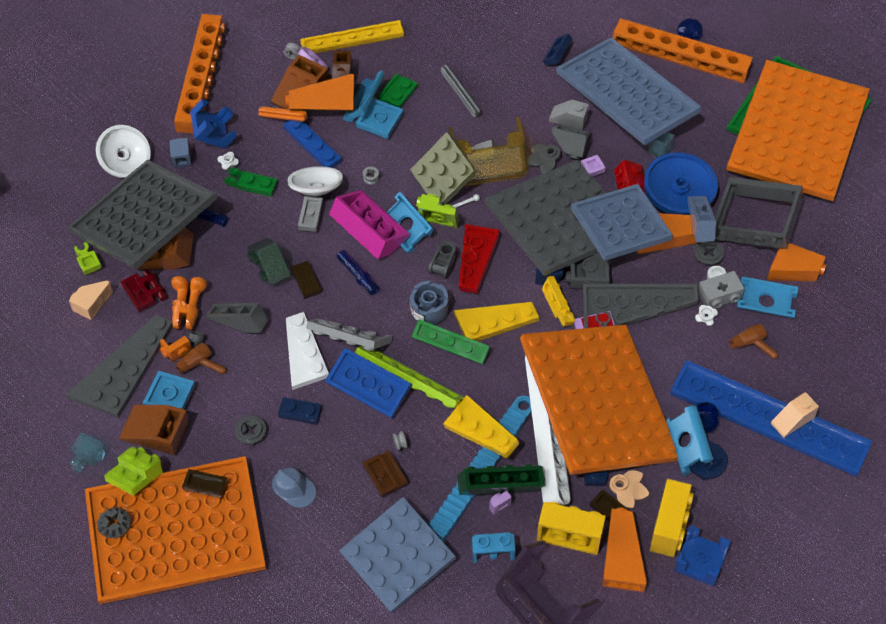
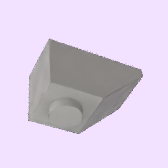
[549,100,589,130]

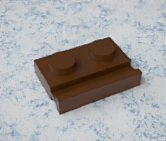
[362,450,408,498]

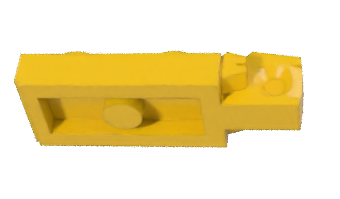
[542,276,575,327]

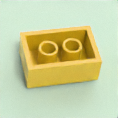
[650,479,694,557]
[537,502,606,555]

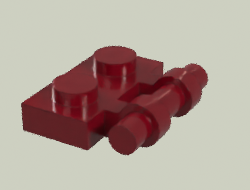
[120,269,167,313]

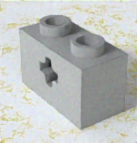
[698,271,744,309]

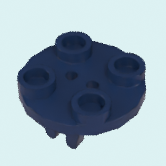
[689,441,728,481]

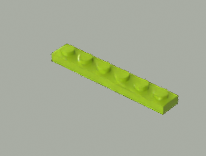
[355,346,464,408]

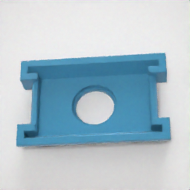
[342,70,385,122]
[387,192,433,253]
[737,276,798,318]
[666,406,713,476]

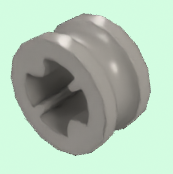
[284,43,301,60]
[363,167,379,185]
[392,431,407,451]

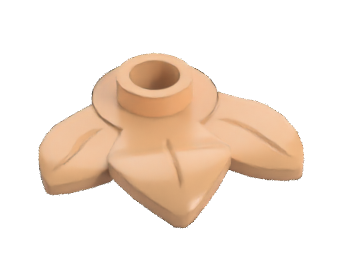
[609,470,649,508]

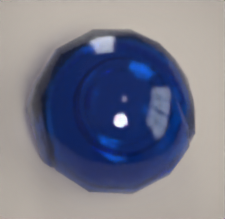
[677,18,703,41]
[696,402,720,434]

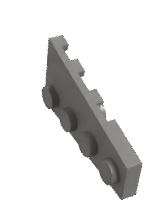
[306,318,393,351]

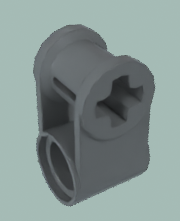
[428,241,456,279]

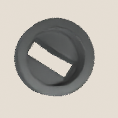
[188,331,205,346]

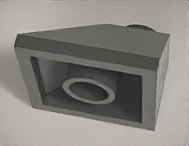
[551,124,592,159]

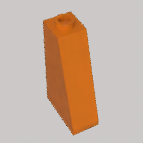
[285,74,354,111]
[637,213,698,254]
[602,508,646,592]

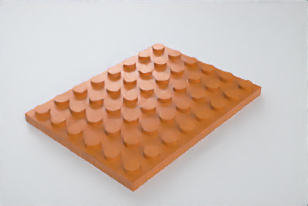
[726,60,870,201]
[520,325,678,475]
[85,456,266,605]

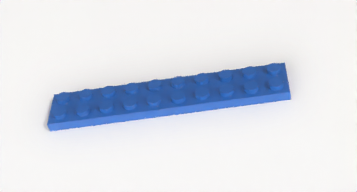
[670,360,872,477]

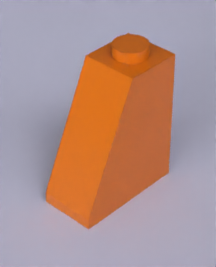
[767,243,827,281]

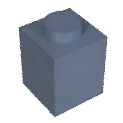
[169,138,192,168]

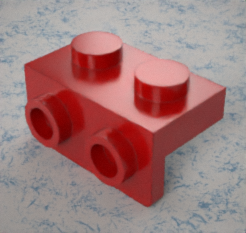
[614,160,646,195]

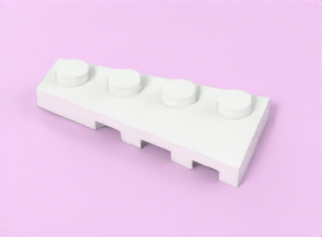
[286,312,329,390]

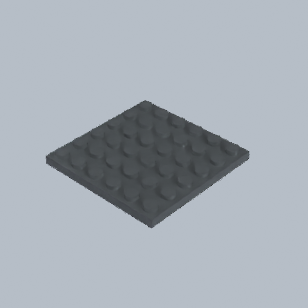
[67,160,217,270]
[484,160,606,276]

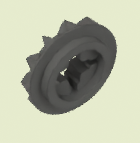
[694,241,724,266]
[234,415,266,445]
[97,506,131,538]

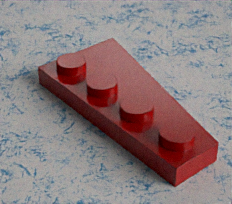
[459,224,501,294]

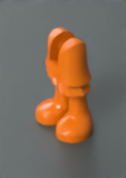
[171,276,207,330]

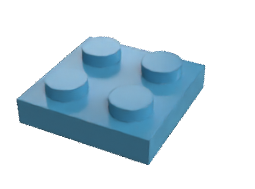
[356,98,404,139]
[143,371,195,409]

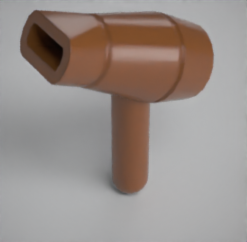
[729,323,779,359]
[176,342,227,374]

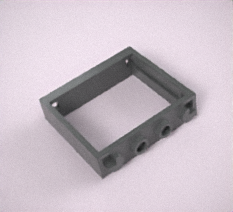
[715,177,804,249]

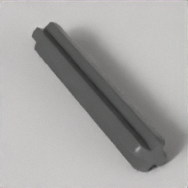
[441,65,481,118]

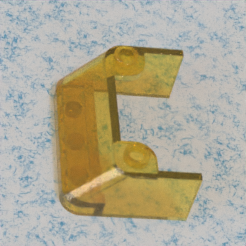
[448,117,528,186]

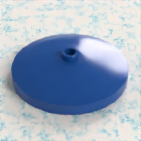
[644,152,718,215]

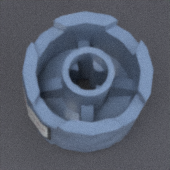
[410,280,449,324]

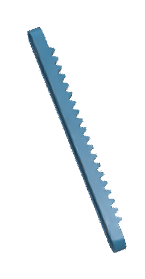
[429,396,532,543]

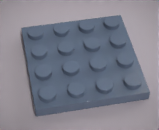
[571,184,673,261]
[339,497,456,613]

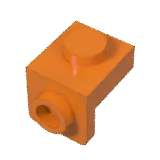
[160,336,192,363]

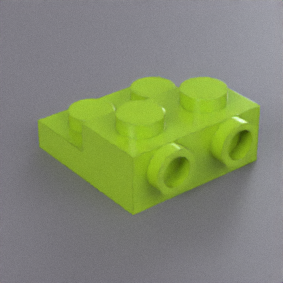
[416,193,459,228]
[104,447,163,496]

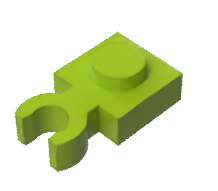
[74,242,102,275]

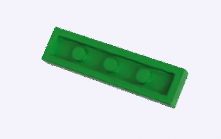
[412,319,491,365]

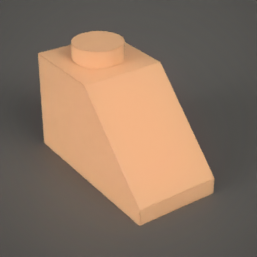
[69,280,113,320]
[771,392,819,438]

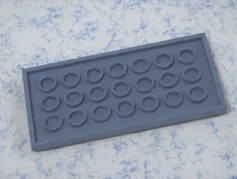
[556,37,701,145]

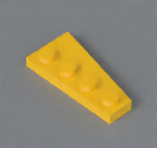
[454,302,539,341]
[443,395,519,458]

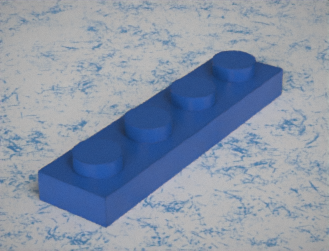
[283,120,342,168]

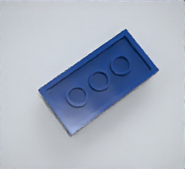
[325,348,412,419]

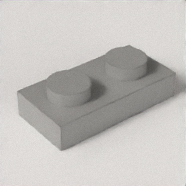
[298,196,323,232]

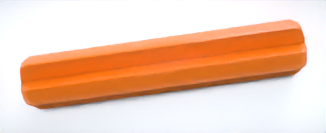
[258,106,307,122]

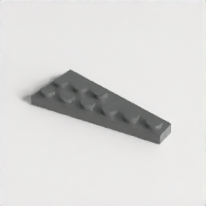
[582,284,698,328]
[65,315,173,418]

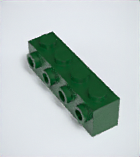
[457,464,545,495]

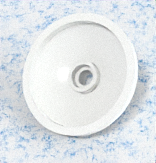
[96,125,150,178]
[288,167,343,197]

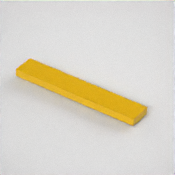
[300,20,404,53]

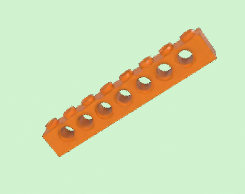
[174,14,226,134]
[613,18,753,83]

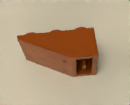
[271,55,329,111]
[132,227,193,270]
[119,405,190,455]

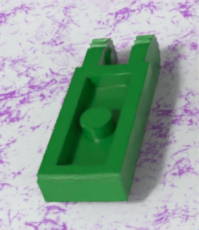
[224,168,278,197]

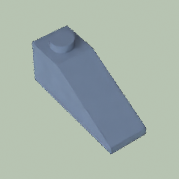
[687,196,716,243]

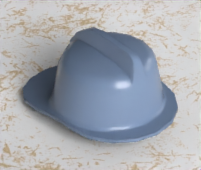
[272,467,316,508]

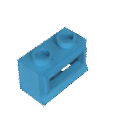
[472,532,515,563]

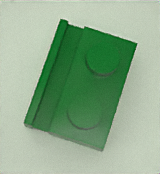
[378,73,418,108]

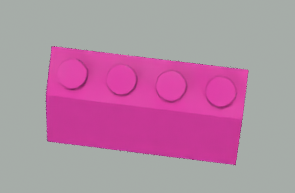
[329,190,410,259]

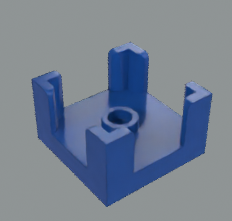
[190,99,237,149]
[674,525,731,586]

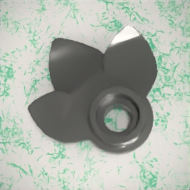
[527,143,561,174]

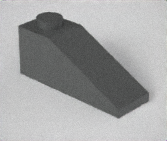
[205,303,269,333]

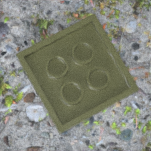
[410,132,478,206]

